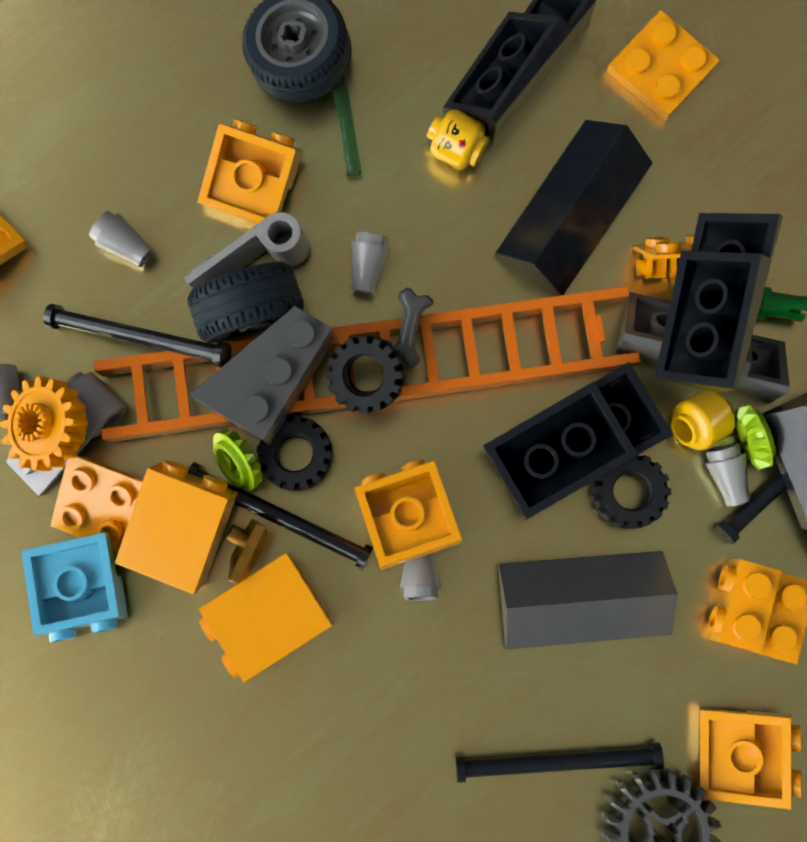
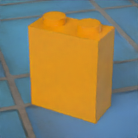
[115,460,238,594]
[199,553,334,683]

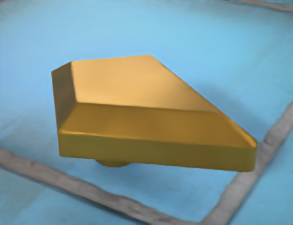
[225,519,267,585]

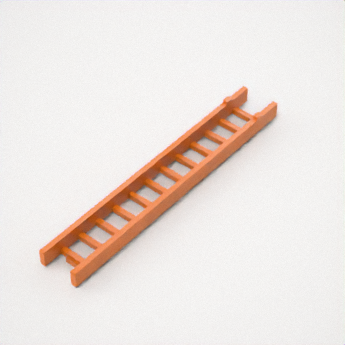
[93,286,640,443]

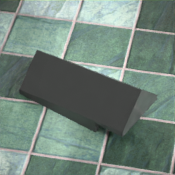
[615,292,790,403]
[498,551,678,650]

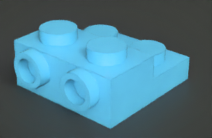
[21,532,128,643]

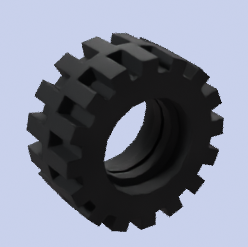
[326,336,407,414]
[256,415,333,491]
[591,455,671,529]

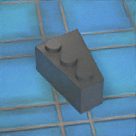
[189,306,335,445]

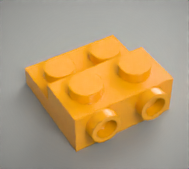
[197,119,303,224]
[354,460,462,570]
[708,559,807,665]
[700,708,802,810]

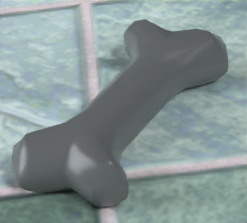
[393,288,434,369]

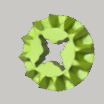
[735,404,776,470]
[213,429,262,492]

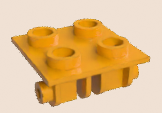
[633,234,695,279]
[50,455,143,553]

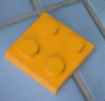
[606,10,720,122]

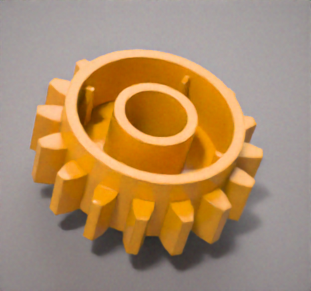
[0,376,88,471]

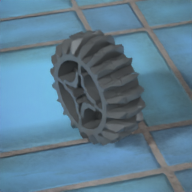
[601,767,721,842]

